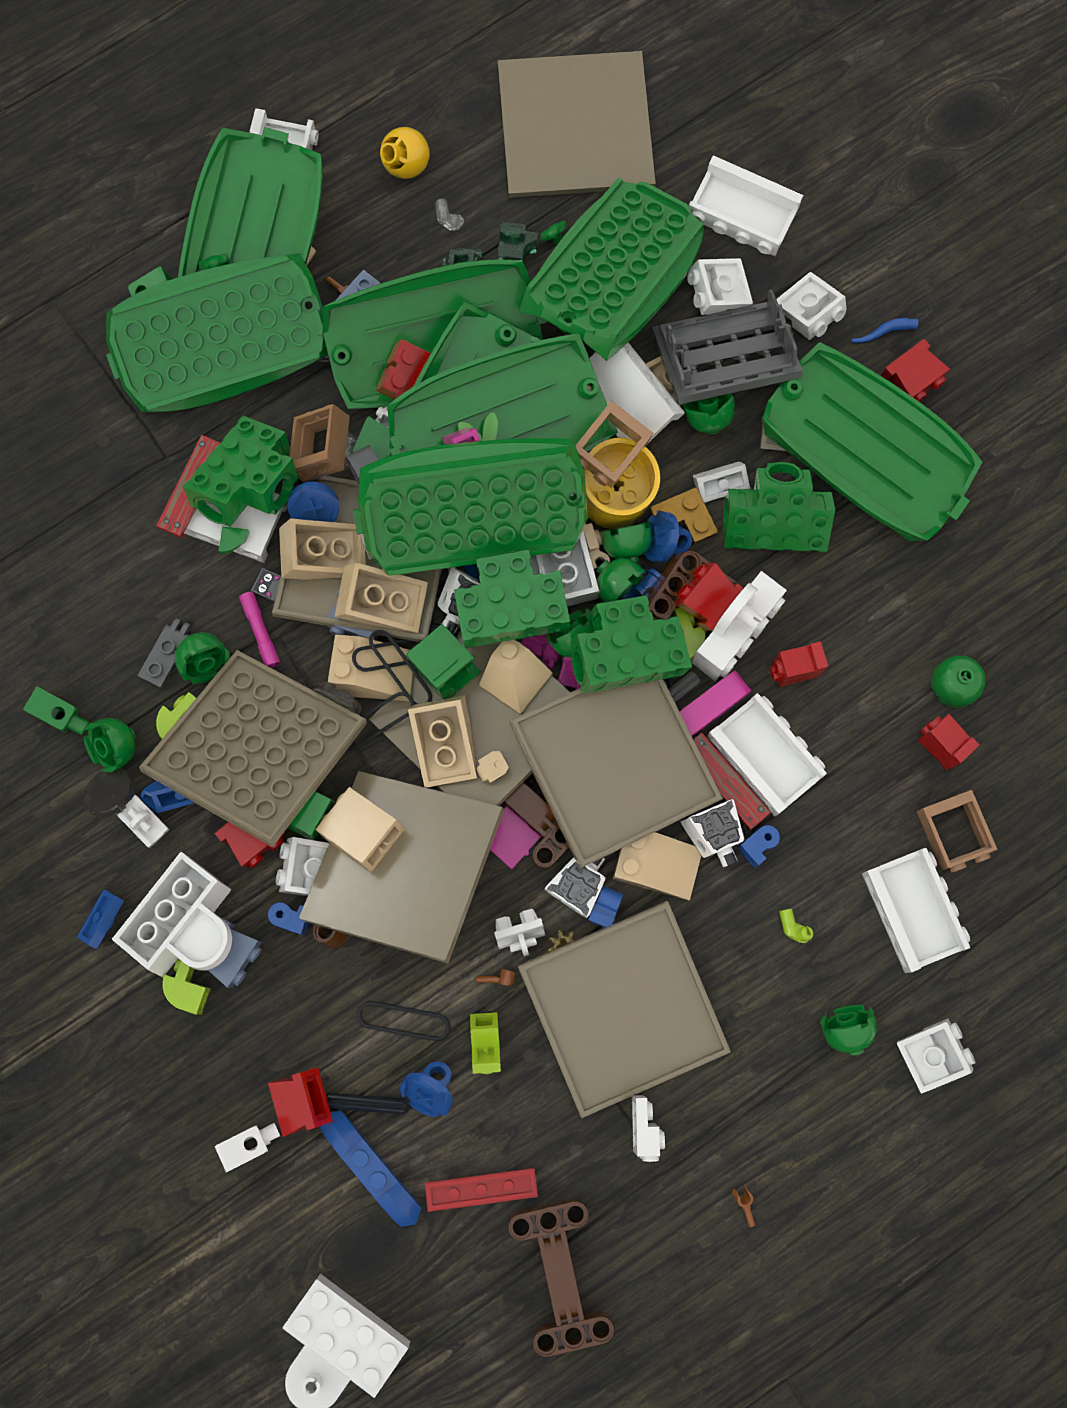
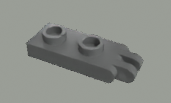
[138,618,191,689]

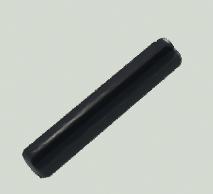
[326,1093,407,1114]

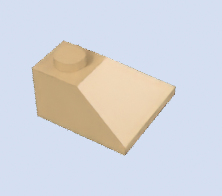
[479,640,553,715]

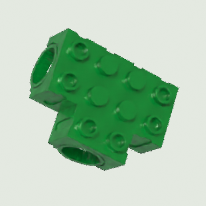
[183,416,298,527]
[722,462,835,552]
[454,550,570,648]
[570,595,692,694]

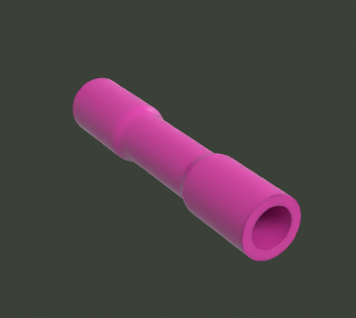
[239,592,280,668]

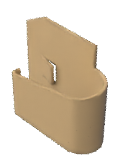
[476,751,509,783]

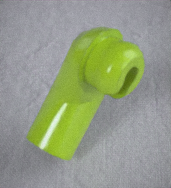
[779,909,813,943]

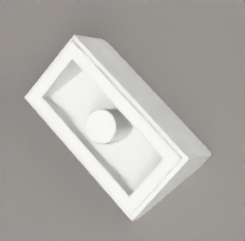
[693,462,750,503]

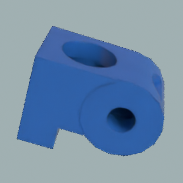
[737,825,780,868]
[588,885,623,928]
[268,902,309,936]

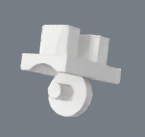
[116,795,170,848]
[494,909,545,957]

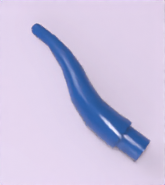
[851,317,918,343]

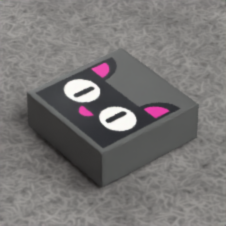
[251,568,281,603]

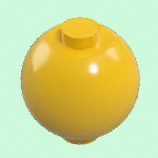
[380,127,430,179]

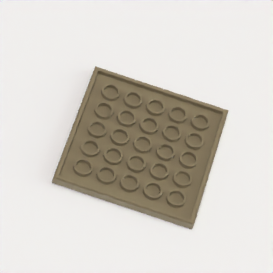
[139,650,367,847]

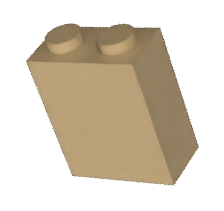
[315,787,405,872]

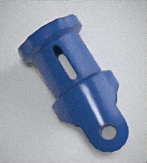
[622,568,661,600]

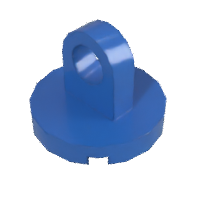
[287,481,340,522]
[644,510,692,563]
[400,1062,453,1117]

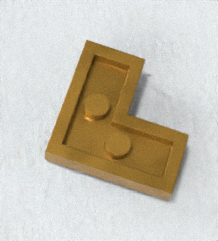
[649,488,718,545]

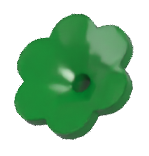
[540,221,567,246]
[198,254,229,270]

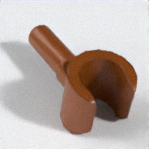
[326,276,349,294]
[476,969,516,986]
[732,1185,755,1227]

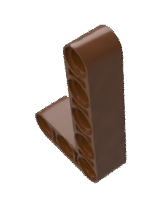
[647,551,738,620]

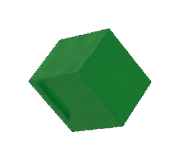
[406,624,481,699]
[287,791,335,841]

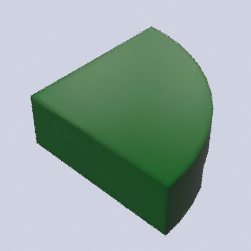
[218,526,250,554]

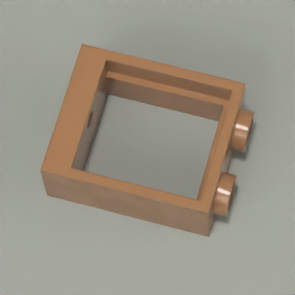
[576,400,654,488]
[289,404,350,482]
[916,790,997,873]

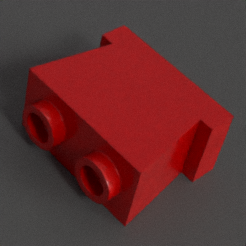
[881,339,950,402]
[674,563,743,631]
[770,641,828,688]
[917,714,979,771]
[215,822,287,869]
[268,1067,333,1137]

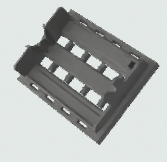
[652,290,803,405]

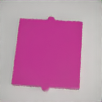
[490,806,541,869]

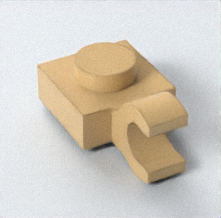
[583,523,610,571]

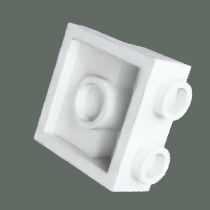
[687,259,753,315]
[776,272,846,340]
[276,837,329,896]
[897,1019,975,1094]
[632,1095,665,1162]

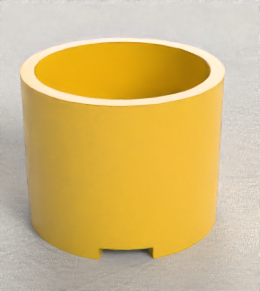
[584,438,660,529]

